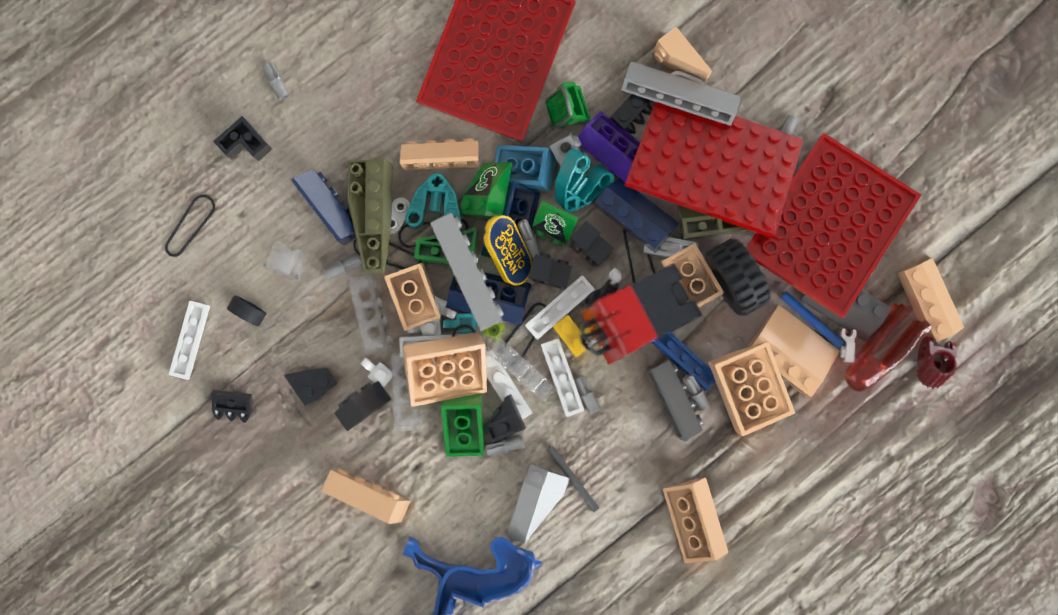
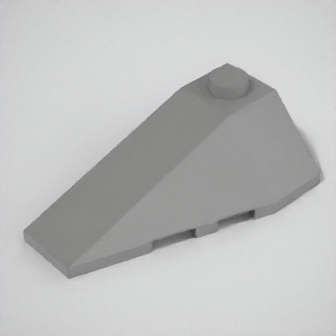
[507,464,570,544]

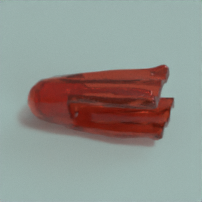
[845,303,931,392]

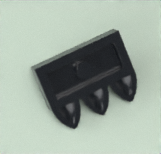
[610,94,653,134]
[211,390,252,423]

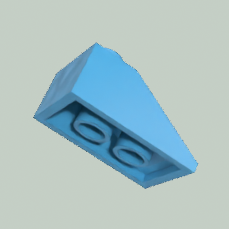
[494,145,556,192]

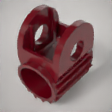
[917,336,957,389]

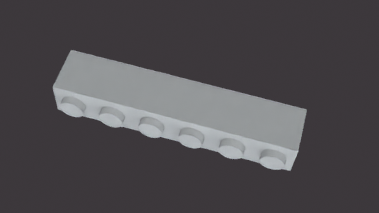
[621,61,741,126]
[430,213,504,331]

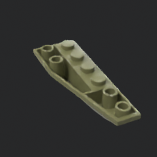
[347,158,392,274]
[677,204,752,240]

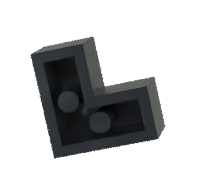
[213,116,273,161]
[569,221,614,267]
[529,252,572,290]
[334,381,392,432]

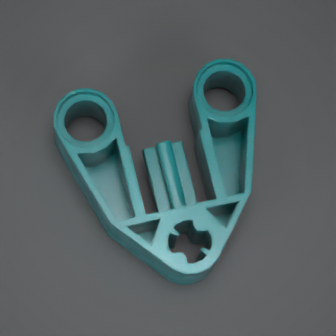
[555,149,614,212]
[405,173,462,230]

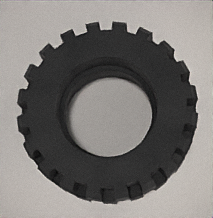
[705,239,771,316]

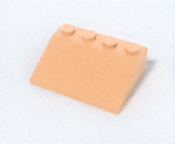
[746,305,840,397]
[402,332,487,407]
[708,342,795,436]

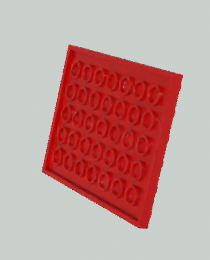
[416,0,576,143]
[624,101,804,238]
[747,132,921,318]

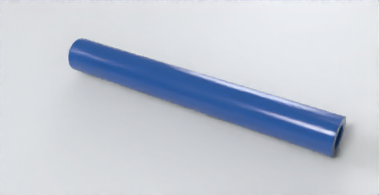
[780,291,844,348]

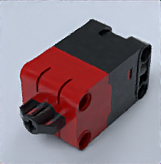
[580,263,703,365]

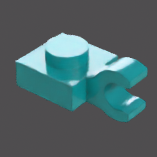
[443,314,477,334]

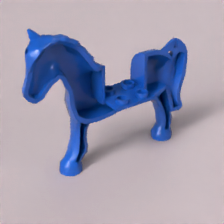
[403,536,542,615]

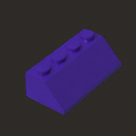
[578,111,640,183]

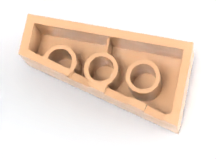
[321,468,411,524]

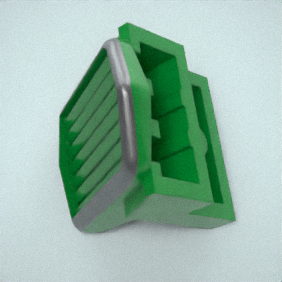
[545,82,591,129]

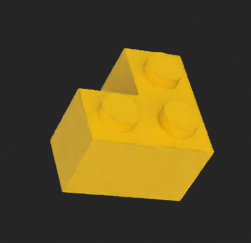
[552,315,594,357]

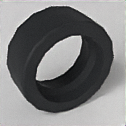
[227,295,267,326]

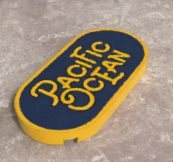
[484,216,532,285]

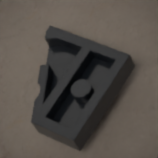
[284,368,338,406]
[483,394,526,443]

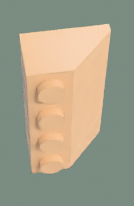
[400,138,480,171]
[897,258,964,342]
[663,478,728,563]

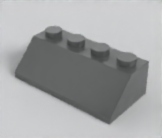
[800,289,892,341]
[647,360,703,442]

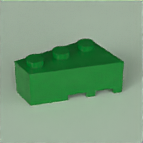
[414,228,478,266]

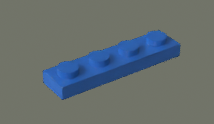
[651,332,715,391]

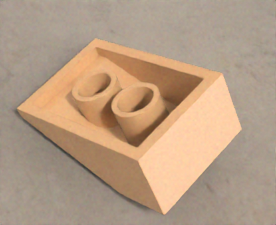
[653,27,712,83]
[661,243,724,308]
[384,263,441,331]

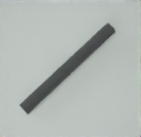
[547,446,599,512]

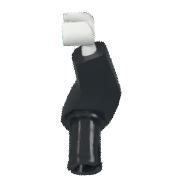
[585,268,621,310]

